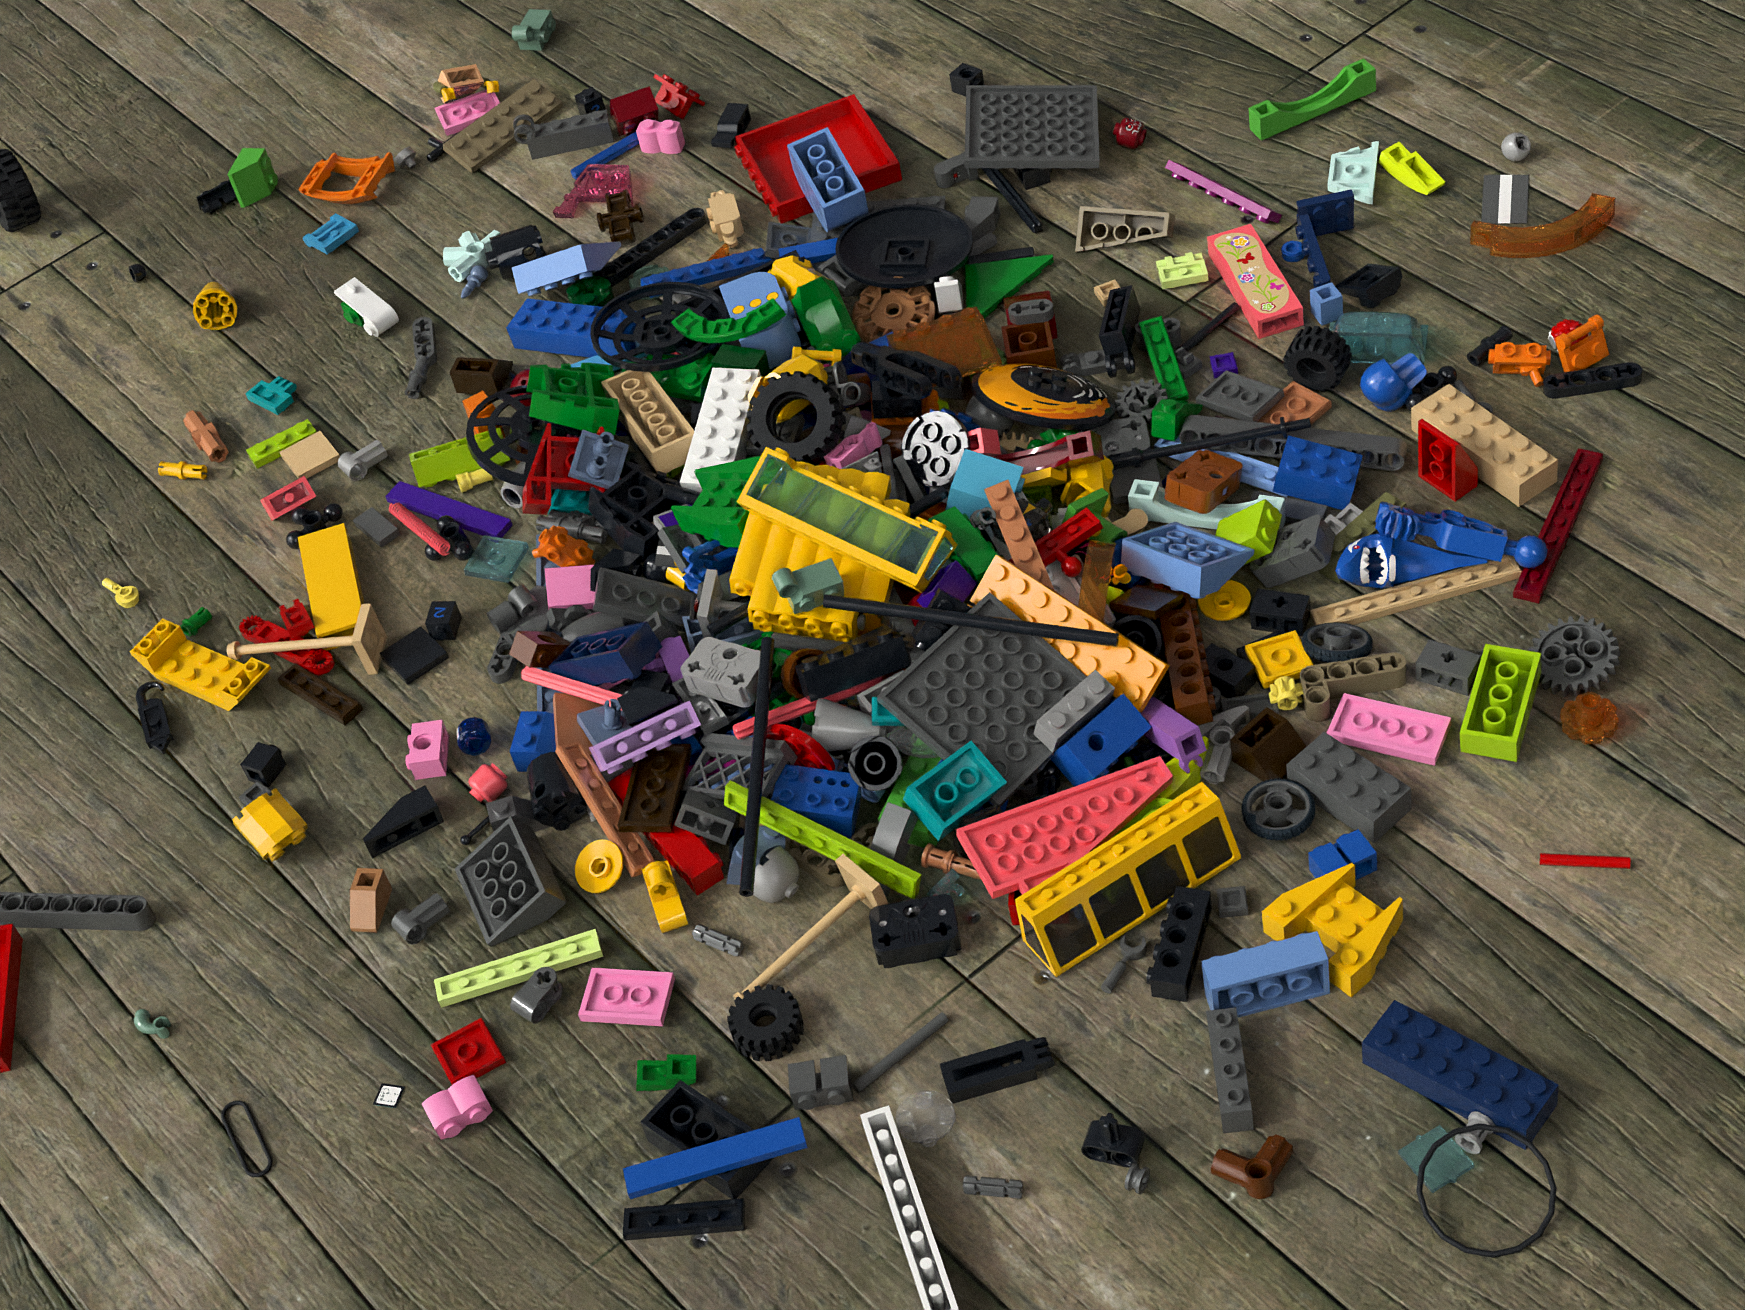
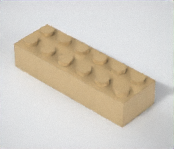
[601,363,694,473]
[1411,384,1558,507]

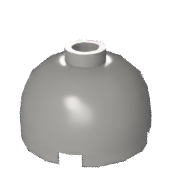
[753,846,800,903]

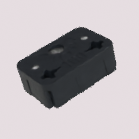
[869,894,962,968]

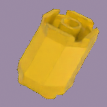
[768,255,831,312]
[748,355,828,424]
[1060,455,1114,518]
[232,788,308,862]

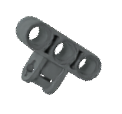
[801,361,871,414]

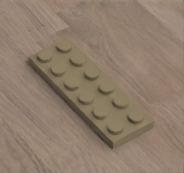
[443,79,563,173]

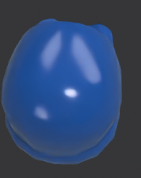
[1360,353,1427,412]

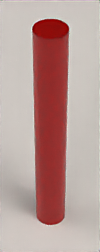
[1540,853,1631,869]

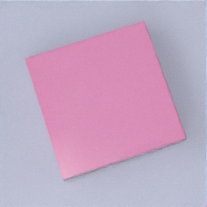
[544,565,595,610]

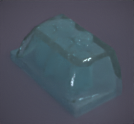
[1329,312,1428,365]

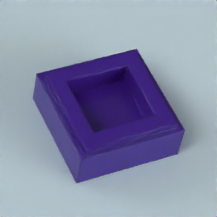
[1209,352,1238,379]

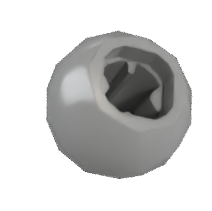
[1501,132,1531,162]

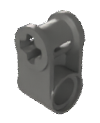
[510,967,563,1024]

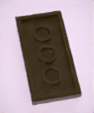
[617,744,693,832]

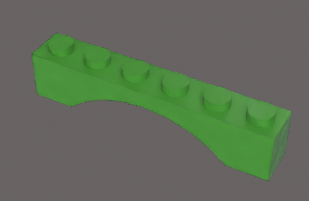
[1248,58,1376,141]

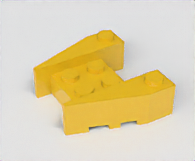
[1262,863,1403,997]

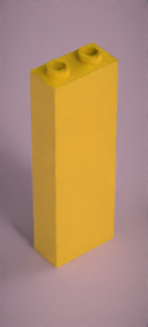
[298,523,364,651]

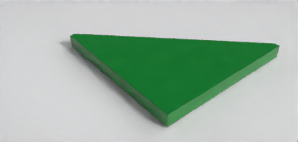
[965,254,1054,329]

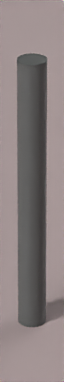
[852,1012,949,1093]

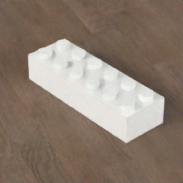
[680,368,761,492]

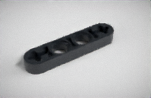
[1543,362,1642,399]

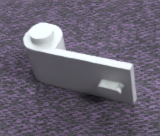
[334,277,399,337]

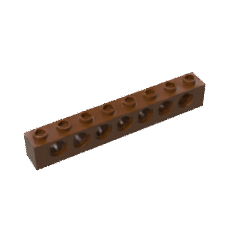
[1154,583,1217,725]

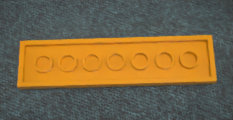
[970,555,1170,712]

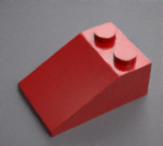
[1418,419,1478,502]

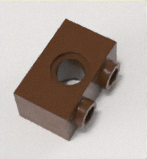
[509,631,570,668]

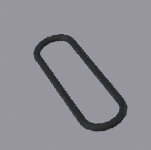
[221,1101,273,1177]

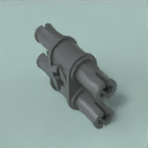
[536,509,610,544]

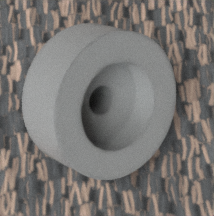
[394,147,416,169]

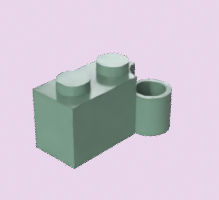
[511,9,556,51]
[772,558,844,614]

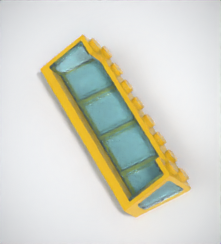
[737,447,958,593]

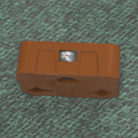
[1164,450,1243,514]

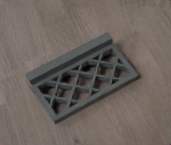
[682,733,798,799]

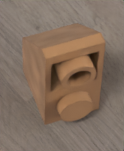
[350,868,392,933]

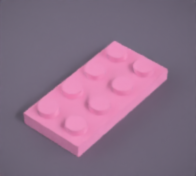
[1327,693,1451,766]

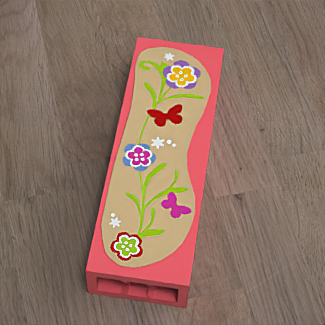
[1207,224,1304,339]

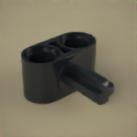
[1081,1113,1146,1168]

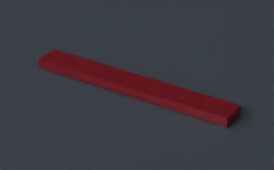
[1513,448,1603,604]

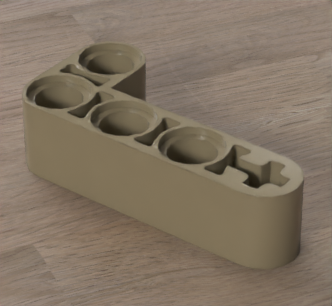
[1300,653,1406,722]

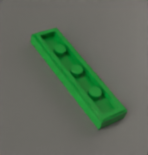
[1139,316,1189,400]

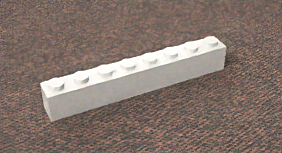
[860,1105,959,1310]

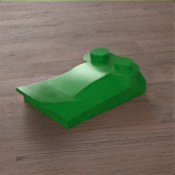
[790,276,861,364]
[645,353,714,403]

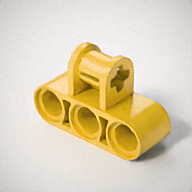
[642,860,689,933]

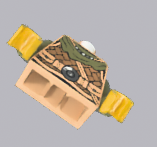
[433,64,499,104]

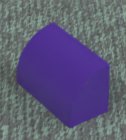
[917,560,977,608]

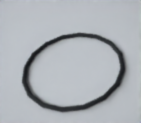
[1416,1123,1557,1258]

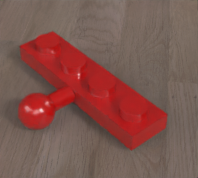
[1008,507,1103,578]

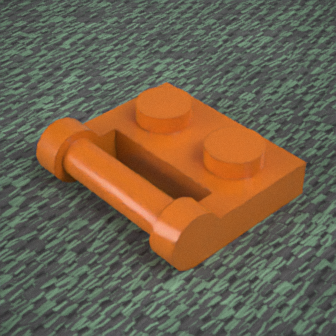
[1555,314,1610,372]

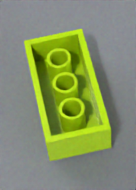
[1460,644,1541,762]

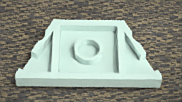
[1328,141,1379,204]

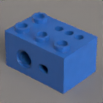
[1050,694,1152,787]
[771,764,861,839]

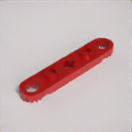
[239,615,335,675]

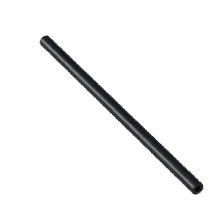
[707,486,949,637]
[823,594,1119,647]
[739,637,775,897]

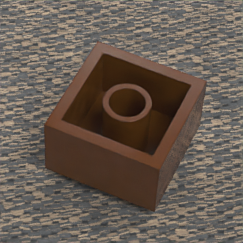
[1001,321,1057,368]

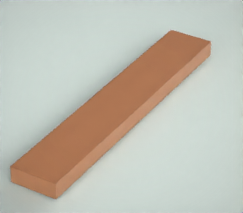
[555,740,655,877]

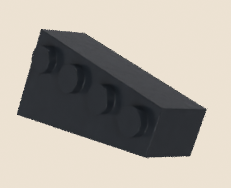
[795,624,910,702]

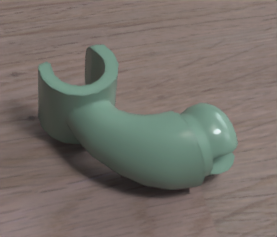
[133,1009,171,1039]

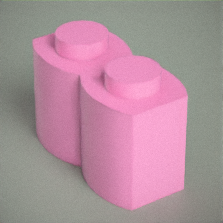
[636,119,685,154]
[422,1075,493,1140]

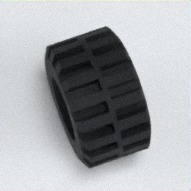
[1283,326,1352,392]

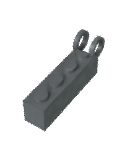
[513,110,614,160]

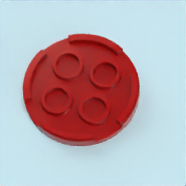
[767,724,835,771]

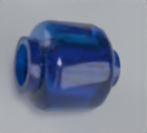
[456,717,491,756]

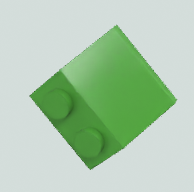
[227,148,278,207]

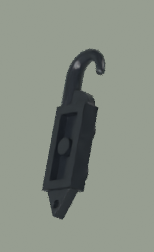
[136,681,174,754]

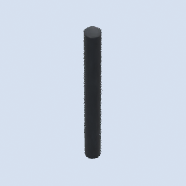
[1174,302,1240,352]

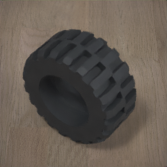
[0,148,42,232]
[746,371,846,466]

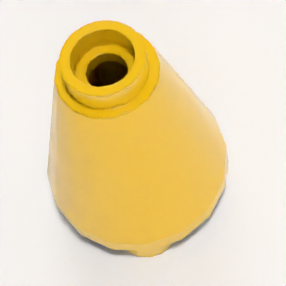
[193,282,237,330]

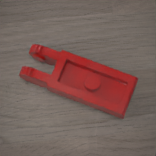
[279,598,315,638]

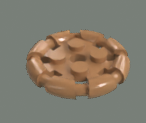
[852,276,935,346]

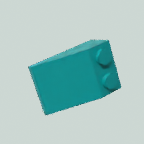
[903,741,1007,841]

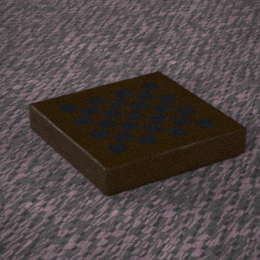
[1109,585,1183,620]

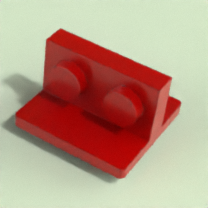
[653,74,705,119]

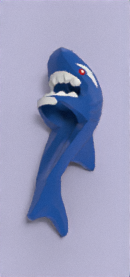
[1335,533,1488,589]

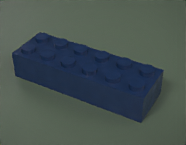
[1362,1000,1559,1150]

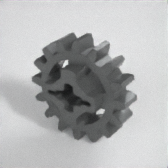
[1115,378,1168,426]

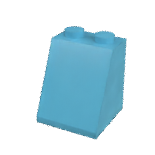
[945,449,1025,521]

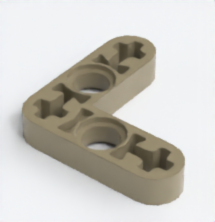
[785,823,878,887]

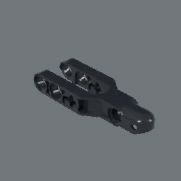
[851,342,962,400]

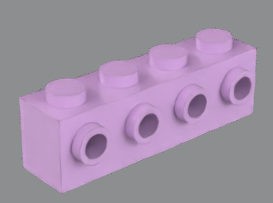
[589,701,701,774]

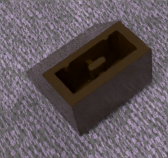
[449,357,514,395]
[1230,707,1307,782]

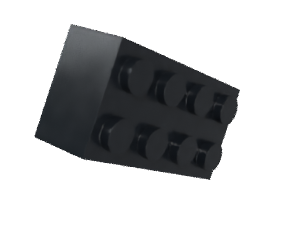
[640,1080,774,1199]

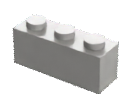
[1033,670,1115,753]

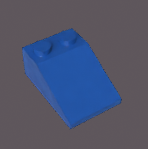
[510,711,556,772]

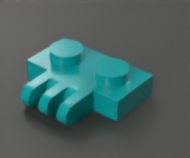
[245,376,297,415]

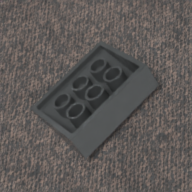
[455,816,567,946]

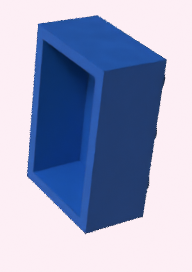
[1273,435,1363,510]

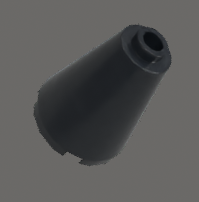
[1113,615,1162,657]
[848,736,904,791]

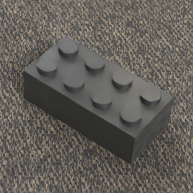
[1286,732,1412,843]

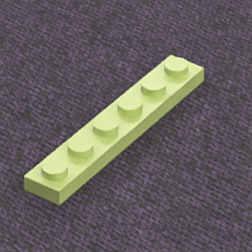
[434,929,603,1008]

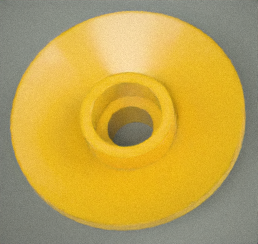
[1198,580,1251,621]
[575,840,624,893]

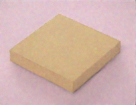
[280,431,340,479]

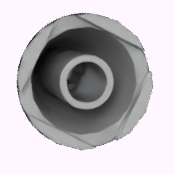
[812,698,887,752]

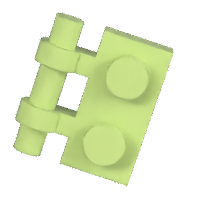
[1156,252,1209,289]

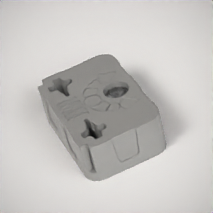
[680,637,773,707]

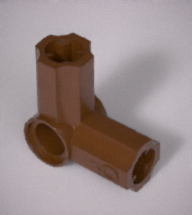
[1211,1134,1293,1199]

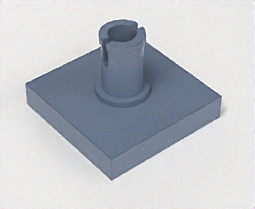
[577,699,631,745]

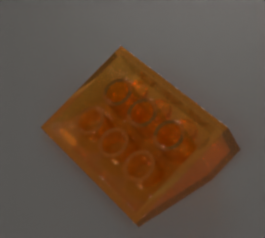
[886,306,1002,387]

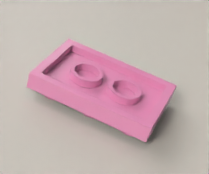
[435,89,500,136]
[578,968,675,1026]

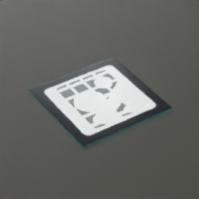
[373,1083,405,1108]

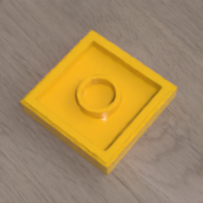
[1245,630,1314,689]

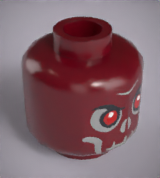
[1113,117,1147,149]

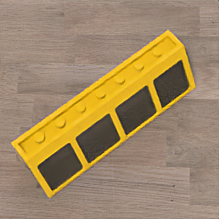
[1015,782,1241,977]

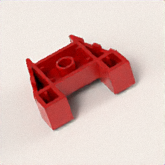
[523,423,621,515]

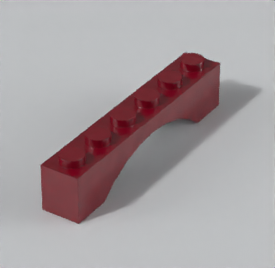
[990,430,1104,476]

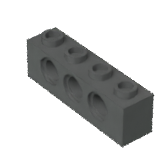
[1206,1007,1254,1133]

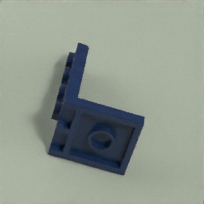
[1295,189,1354,288]

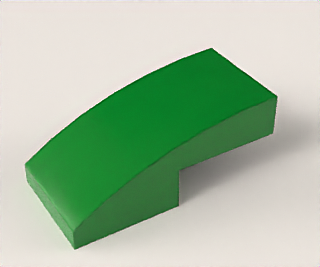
[636,1054,696,1091]

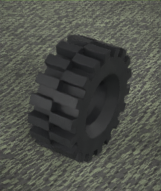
[727,984,804,1062]

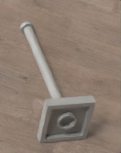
[697,569,866,638]

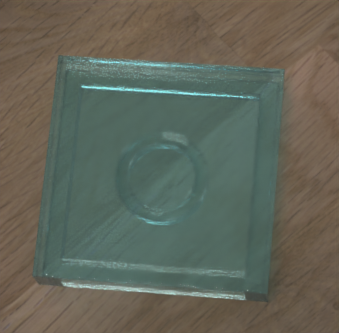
[463,535,529,583]

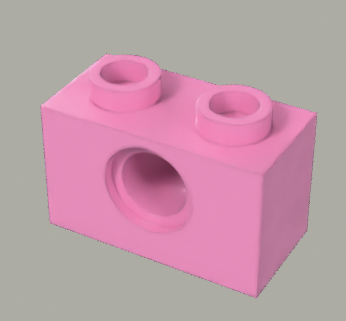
[406,720,449,780]

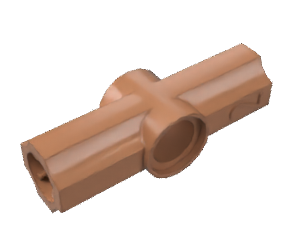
[183,410,229,463]

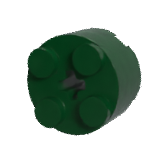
[566,273,615,307]

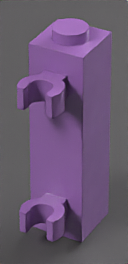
[645,636,700,734]
[1140,697,1207,774]

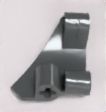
[486,585,549,646]

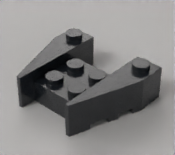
[588,461,685,563]

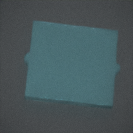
[1398,1125,1474,1193]

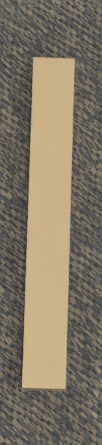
[1310,555,1522,626]

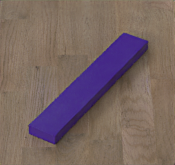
[385,481,513,541]

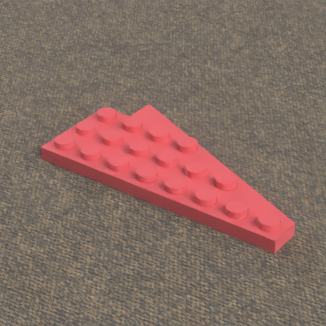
[956,756,1173,899]

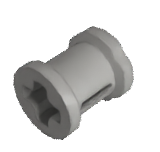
[1455,1111,1495,1154]

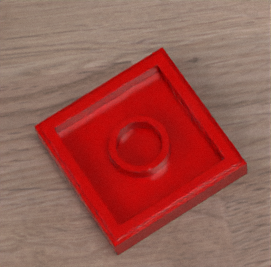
[431,1018,506,1085]

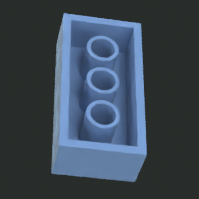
[1201,931,1330,1018]

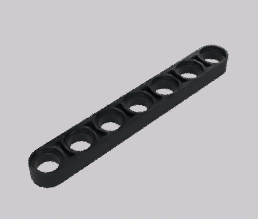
[593,208,707,287]

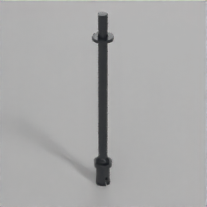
[1110,417,1311,470]

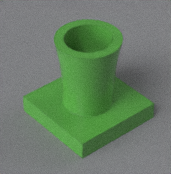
[1061,488,1128,560]

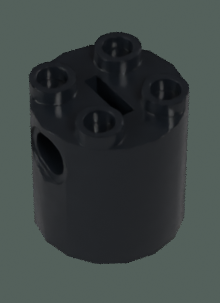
[485,225,547,280]
[526,752,587,831]

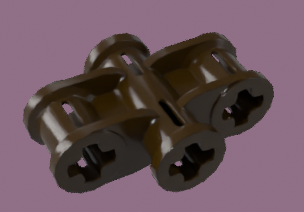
[597,189,644,243]

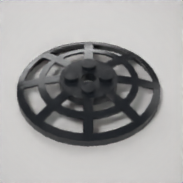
[590,282,729,372]
[466,385,582,487]

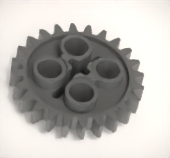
[1528,616,1621,697]

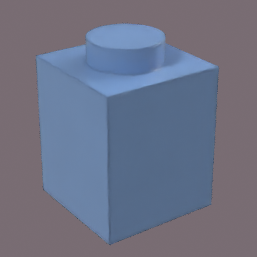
[1310,282,1343,326]

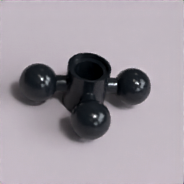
[1406,366,1457,412]
[286,503,343,549]
[425,515,473,561]

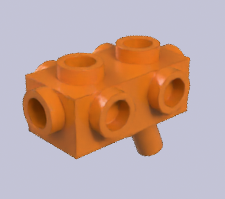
[1488,342,1551,387]
[532,525,595,567]

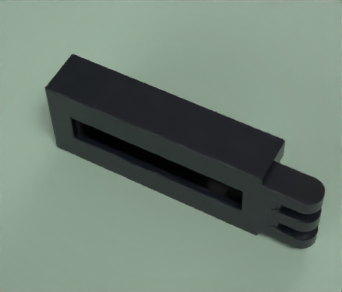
[940,1037,1055,1104]

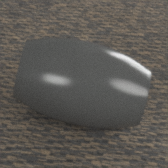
[561,612,624,643]

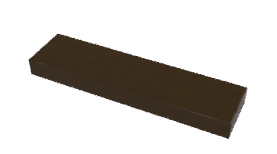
[277,663,363,726]

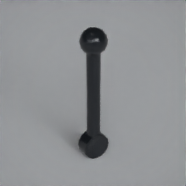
[460,815,490,845]

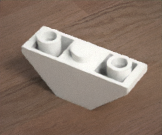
[934,276,964,314]

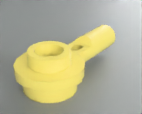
[102,578,139,608]

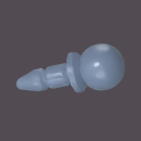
[461,265,488,299]

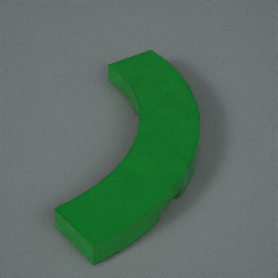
[671,298,786,343]

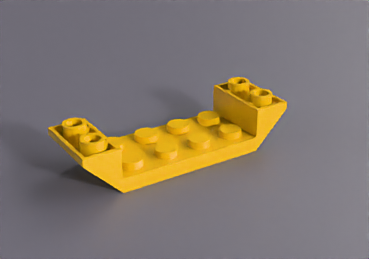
[130,618,271,711]

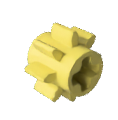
[1269,676,1303,710]

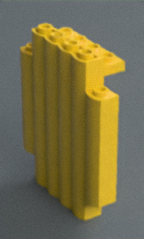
[729,461,910,642]

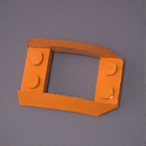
[298,152,395,204]

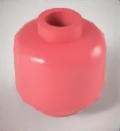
[468,763,508,803]

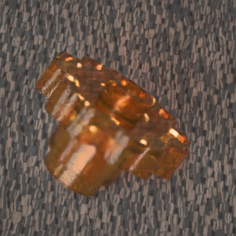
[1560,692,1619,744]

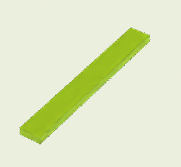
[724,780,922,899]

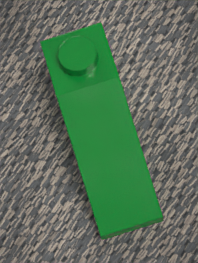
[1151,399,1203,441]

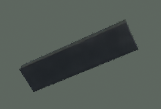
[623,1198,746,1241]

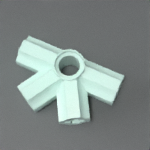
[443,230,501,282]

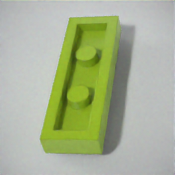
[246,419,317,469]

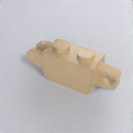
[706,190,744,249]

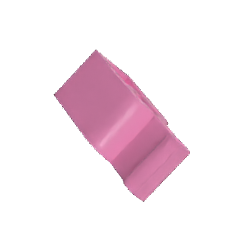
[824,422,882,469]

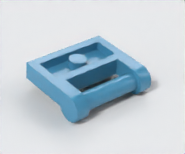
[303,213,359,255]

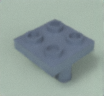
[568,430,629,489]

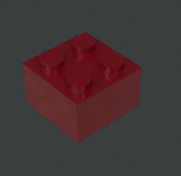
[610,86,659,136]

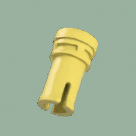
[456,468,493,493]

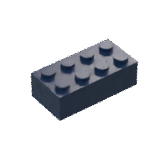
[548,621,663,687]

